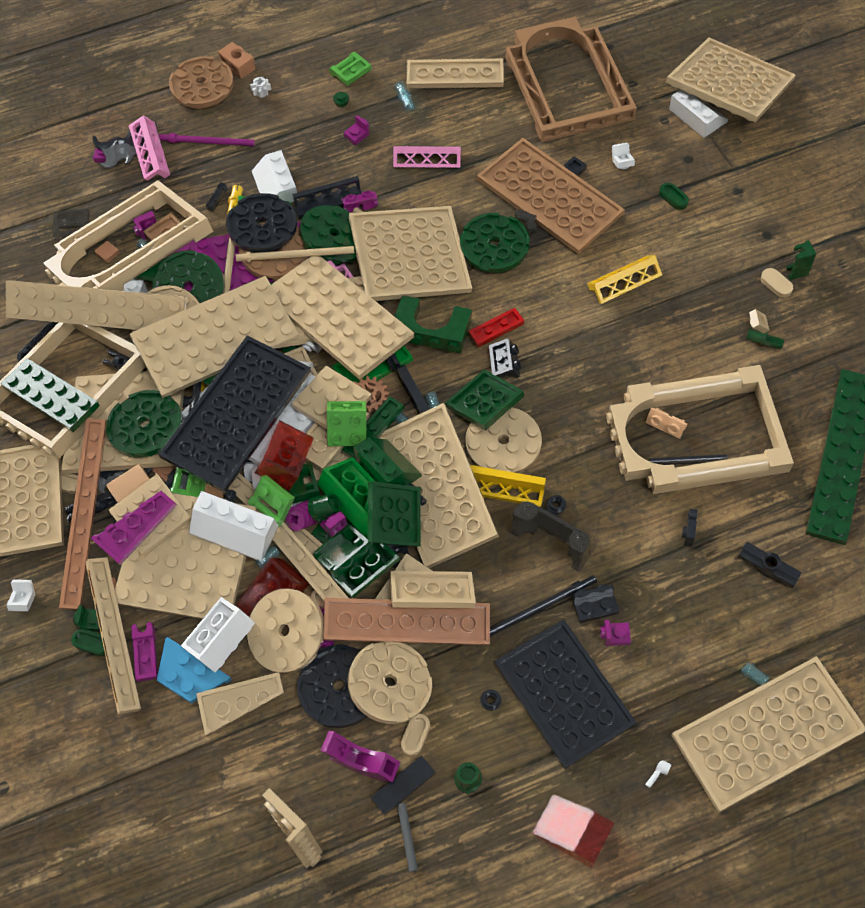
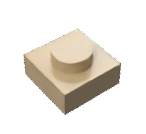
[749,309,769,333]

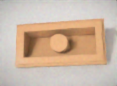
[106,464,150,503]

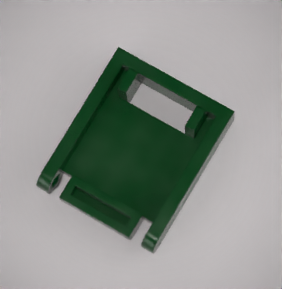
[267,462,320,504]
[313,523,374,577]

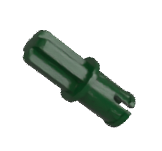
[746,329,785,349]

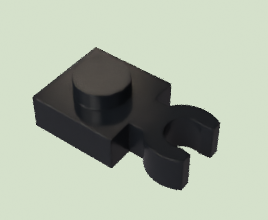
[681,509,698,547]

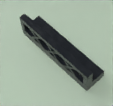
[292,176,362,220]

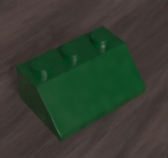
[354,437,422,486]
[330,543,400,599]

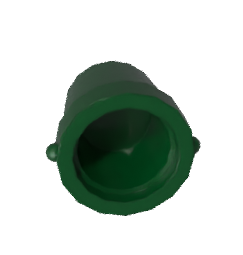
[308,493,341,522]
[454,762,482,795]

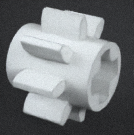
[250,77,271,98]

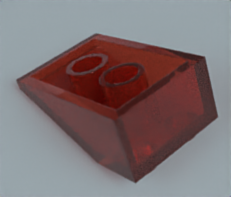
[254,420,314,491]
[236,558,309,618]
[532,794,614,868]

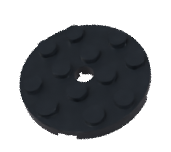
[226,193,297,253]
[297,644,368,728]

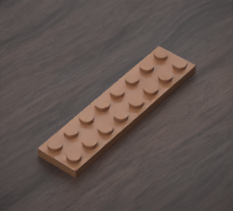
[323,598,490,646]

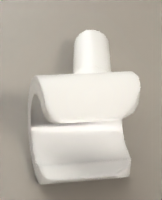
[646,761,671,788]

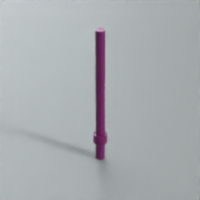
[158,133,255,146]

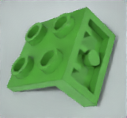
[327,401,366,446]

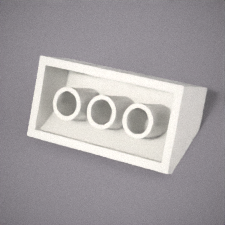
[189,491,279,562]

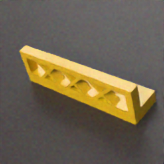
[587,255,662,304]
[470,465,546,507]

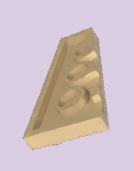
[196,672,284,736]

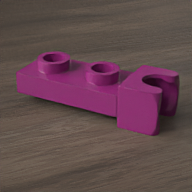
[131,622,158,682]

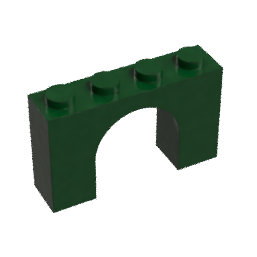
[394,296,472,353]

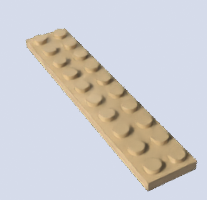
[6,280,187,330]

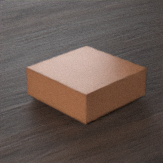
[94,241,120,264]

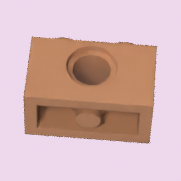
[218,42,255,79]

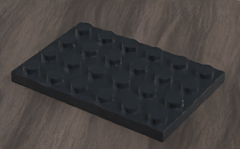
[494,619,637,770]

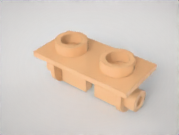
[645,407,687,439]

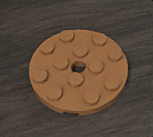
[169,56,234,109]
[239,221,308,280]

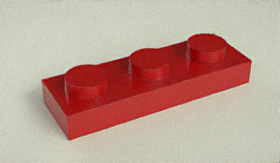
[468,308,524,348]

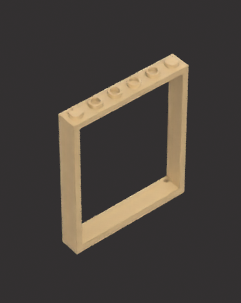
[0,322,146,458]

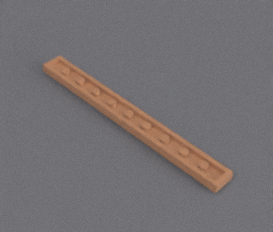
[59,418,107,610]

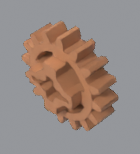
[354,376,389,416]

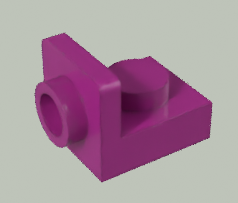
[343,115,370,145]
[133,211,157,241]
[320,512,347,537]
[600,620,631,646]

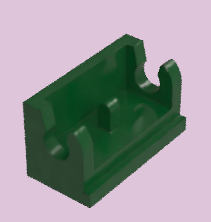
[786,240,816,280]

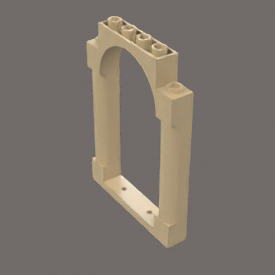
[44,181,213,291]
[606,365,794,494]

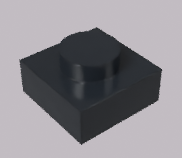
[563,156,587,176]

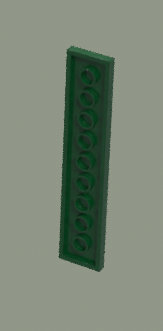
[805,369,865,545]

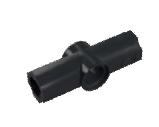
[738,542,802,588]

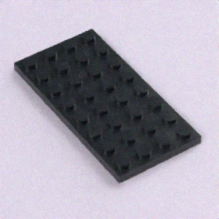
[158,335,311,493]

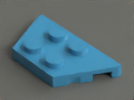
[157,637,232,704]

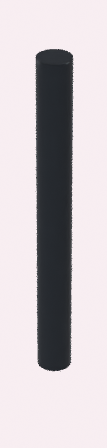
[649,454,727,465]

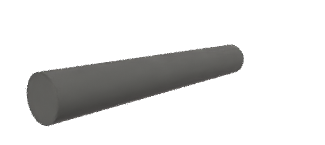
[397,803,418,873]

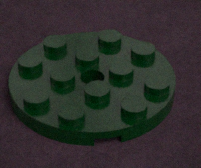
[299,205,357,264]
[460,213,530,273]
[152,250,225,303]
[106,390,183,458]

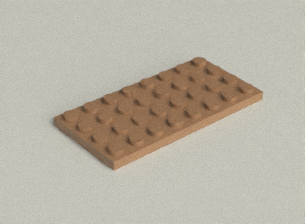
[477,138,625,254]

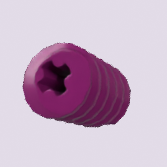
[285,499,318,531]

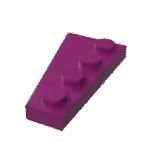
[91,491,177,565]

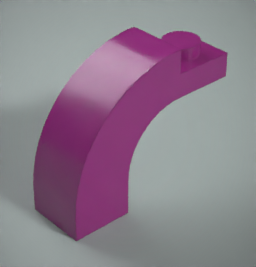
[321,731,400,782]

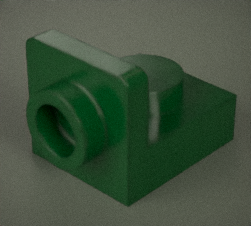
[73,605,100,632]

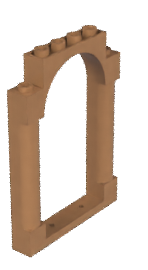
[505,16,637,142]

